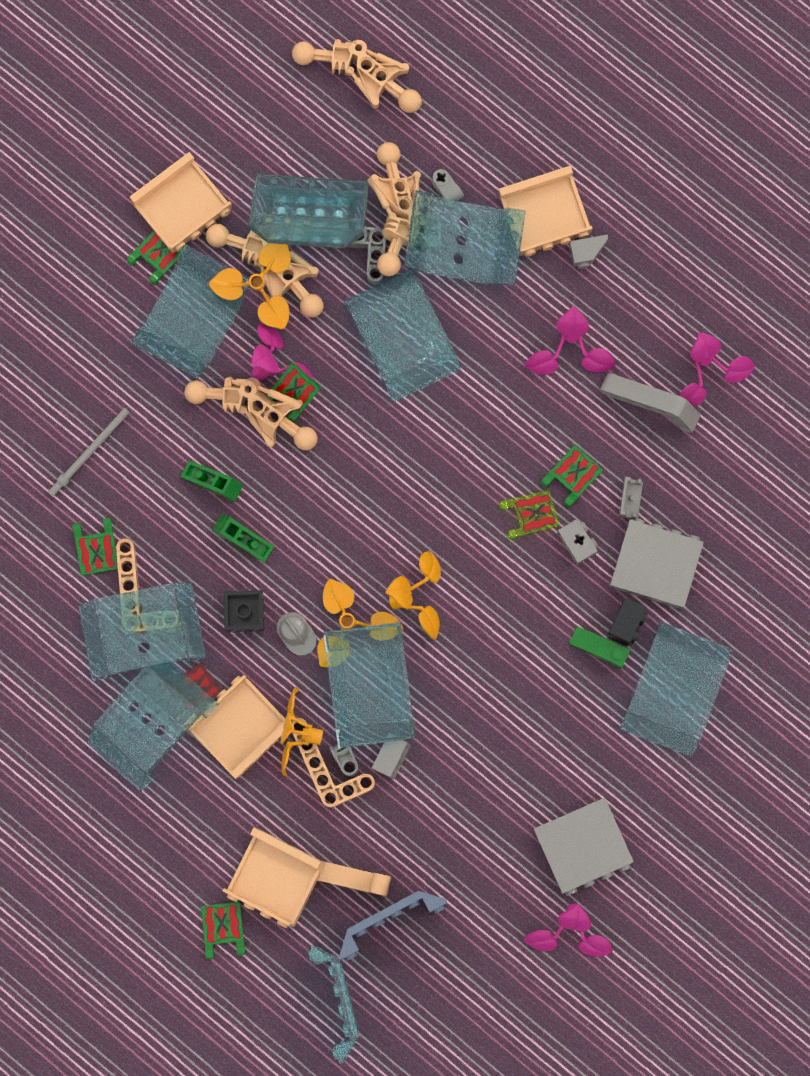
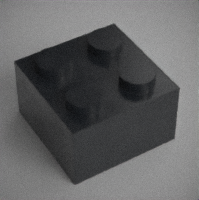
[224,590,264,632]
[606,598,648,646]

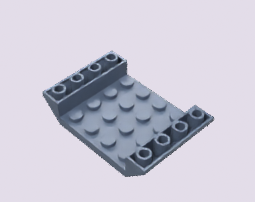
[339,891,447,961]

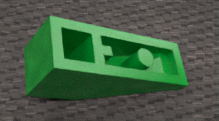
[181,460,243,502]
[212,514,274,563]
[569,626,630,669]

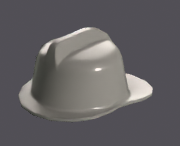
[277,612,316,655]

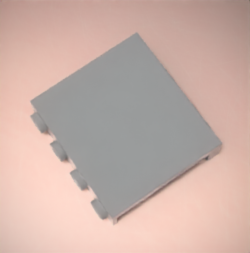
[609,518,704,610]
[533,798,634,896]

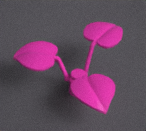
[525,306,615,375]
[251,322,314,382]
[679,332,755,407]
[523,904,613,957]

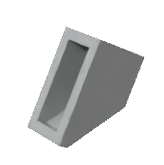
[569,235,608,269]

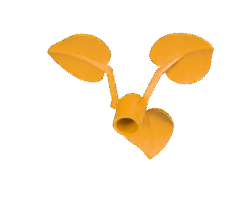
[209,239,291,329]
[385,551,441,640]
[317,579,403,667]
[281,687,323,777]

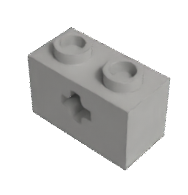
[557,519,598,565]

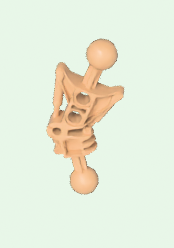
[292,39,422,113]
[368,142,424,277]
[206,224,324,318]
[184,377,317,450]

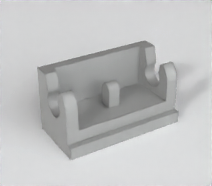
[619,477,643,520]
[372,734,411,780]

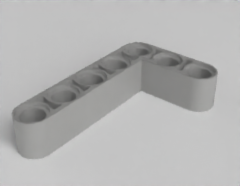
[293,224,386,286]
[599,373,701,433]

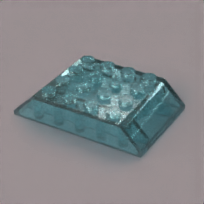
[249,174,369,248]
[343,269,461,402]
[323,622,415,748]

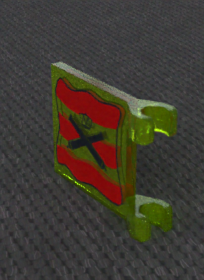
[499,490,559,539]

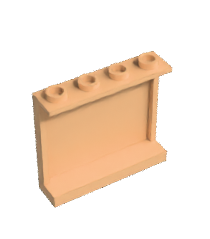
[130,152,232,254]
[498,166,593,257]
[187,675,285,780]
[223,828,326,928]

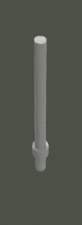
[47,408,130,497]

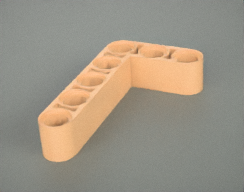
[116,539,180,634]
[292,718,375,808]
[318,861,391,897]

